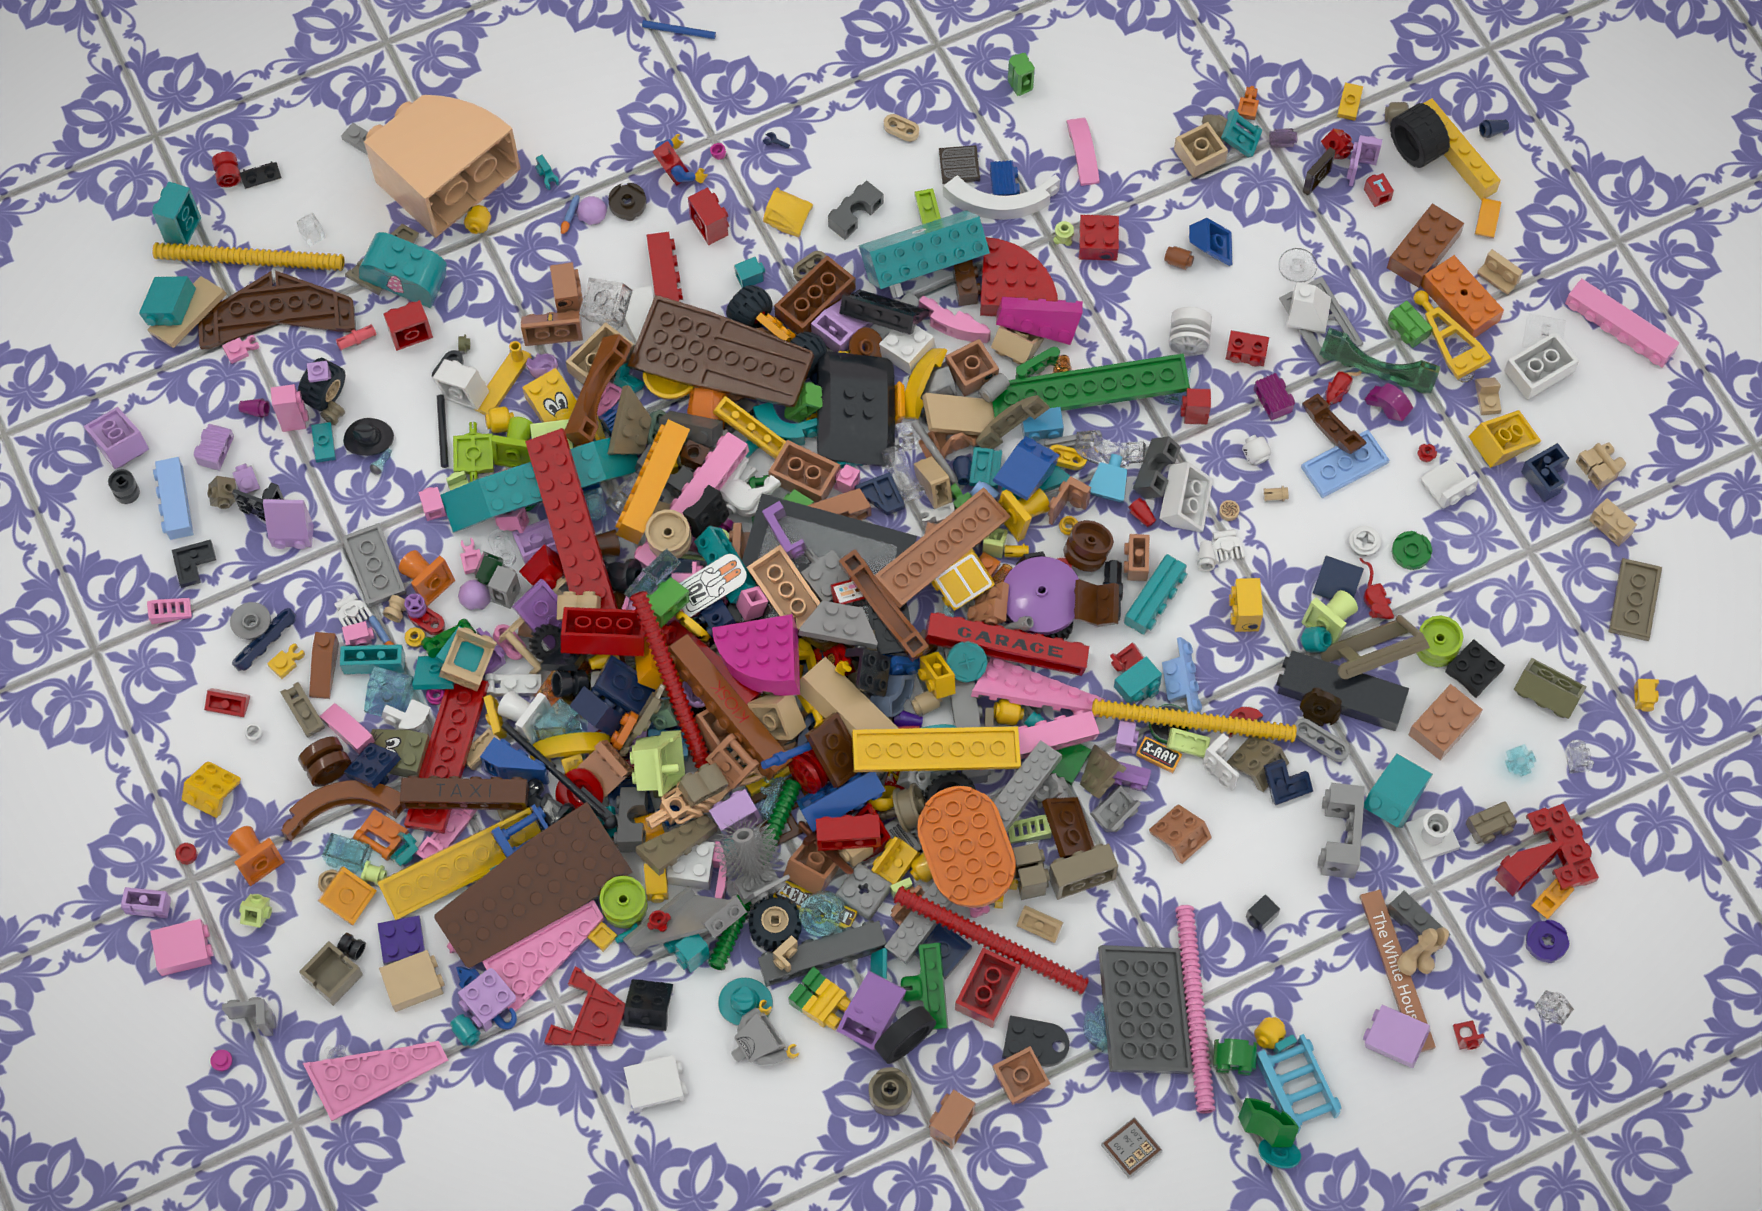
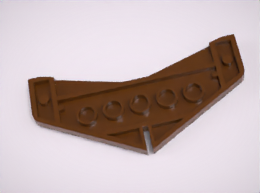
[198,270,356,350]

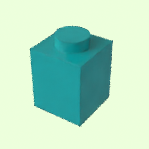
[734,257,765,288]

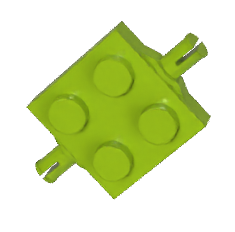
[453,422,494,482]

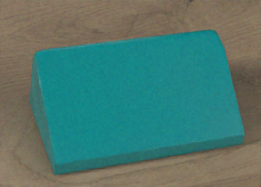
[870,948,887,980]

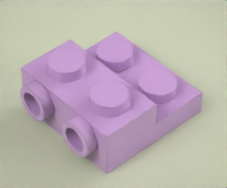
[512,518,558,564]

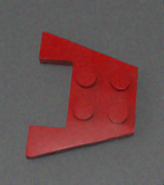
[544,966,625,1046]

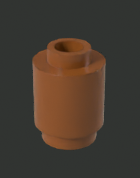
[1164,246,1194,270]

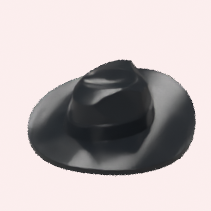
[343,418,394,456]

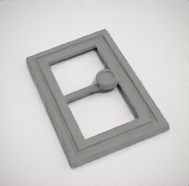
[1279,277,1364,366]

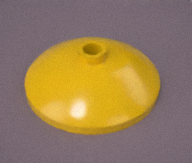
[643,372,695,400]

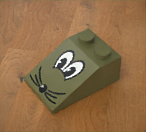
[371,729,430,778]

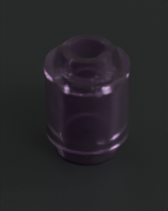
[1269,128,1297,148]

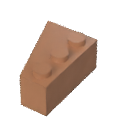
[807,488,872,521]

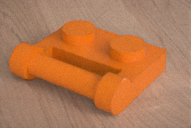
[353,809,409,861]

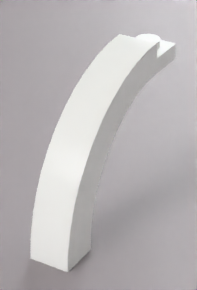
[943,174,1060,220]

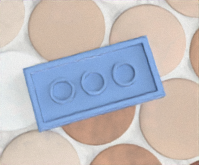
[1301,430,1390,498]

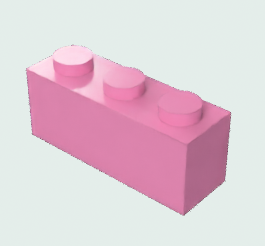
[271,384,309,432]

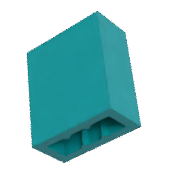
[139,276,196,326]

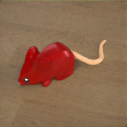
[1325,350,1363,405]

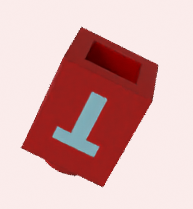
[1364,173,1394,207]

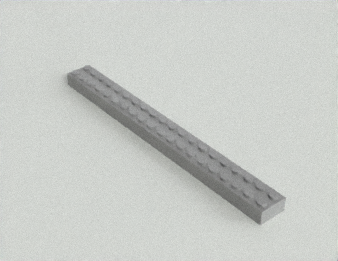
[884,740,1062,965]

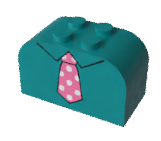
[359,232,447,308]

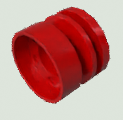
[788,749,830,794]

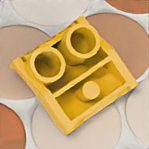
[763,187,813,237]

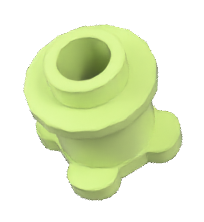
[1053,221,1074,246]
[361,860,387,886]

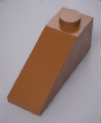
[309,632,339,699]

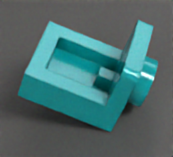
[614,362,644,393]
[390,832,419,866]

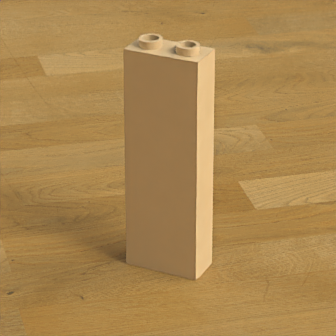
[800,657,899,775]

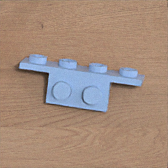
[1162,637,1202,714]

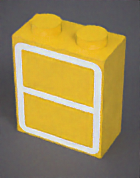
[931,548,995,611]

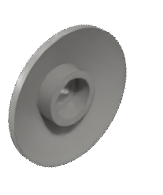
[230,602,271,640]

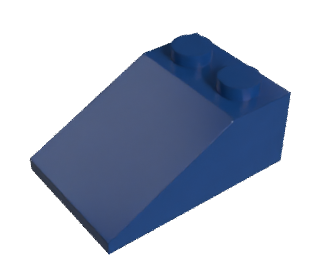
[993,436,1060,500]

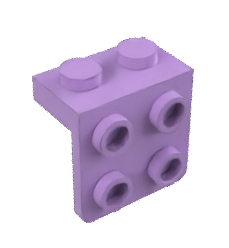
[1346,135,1383,186]
[458,968,516,1032]

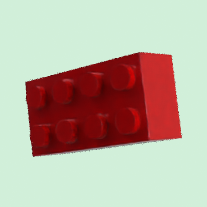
[561,607,645,656]

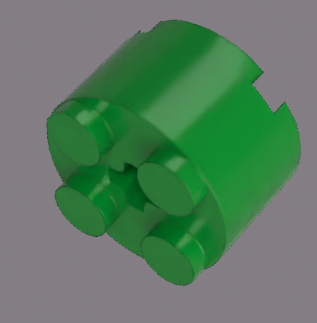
[1213,1039,1257,1076]

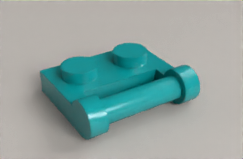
[1221,109,1262,158]

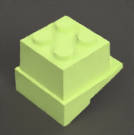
[630,730,686,796]

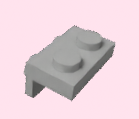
[1090,785,1141,832]

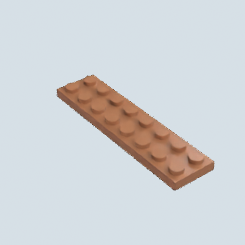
[874,487,1011,608]

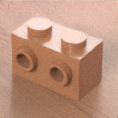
[1123,534,1150,581]

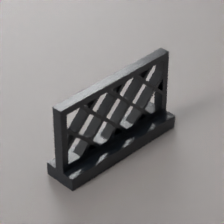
[839,289,930,335]

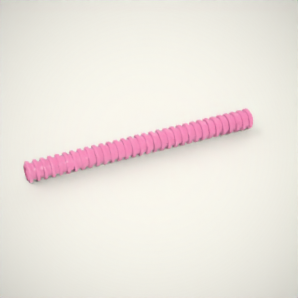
[1175,905,1216,1114]

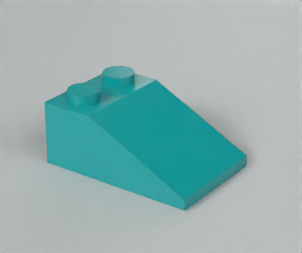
[1364,753,1433,828]

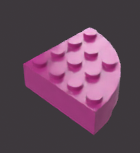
[712,614,800,696]

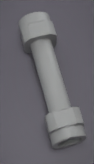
[997,616,1034,631]

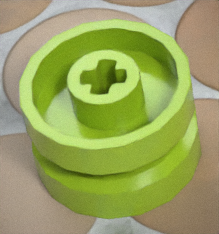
[1416,615,1464,667]
[599,876,648,929]

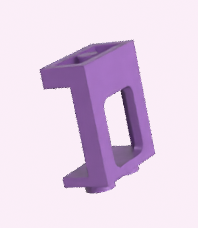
[762,501,806,559]

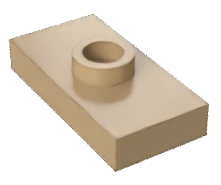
[466,728,500,771]

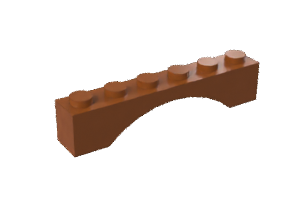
[565,334,632,446]
[839,549,929,662]

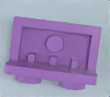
[1112,762,1151,791]

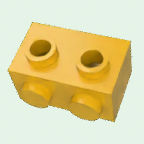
[918,652,956,699]

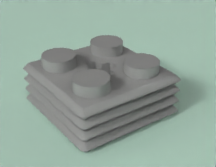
[835,863,892,920]

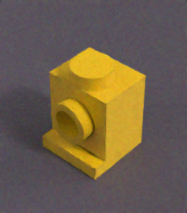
[1634,679,1659,712]

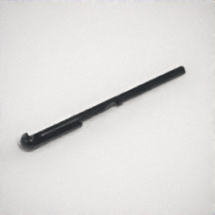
[501,722,617,829]

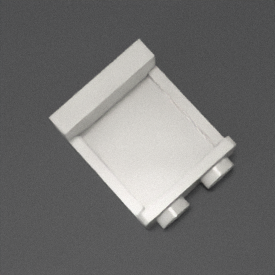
[624,1055,687,1114]

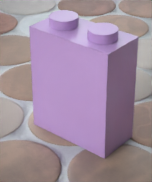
[1363,1005,1430,1068]

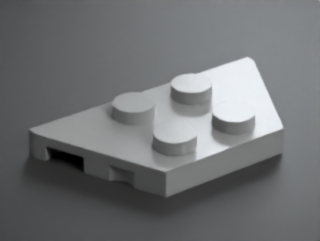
[798,601,878,649]

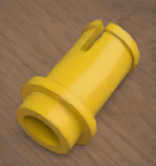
[1004,543,1029,558]

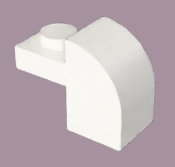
[381,699,431,732]

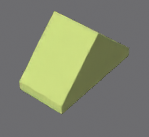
[983,528,1008,558]

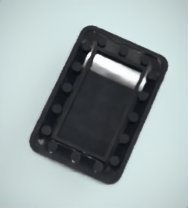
[817,351,895,467]

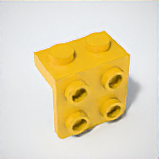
[181,762,241,818]

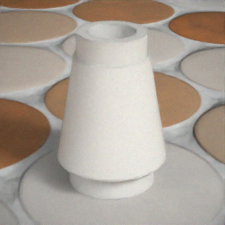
[1197,540,1217,571]

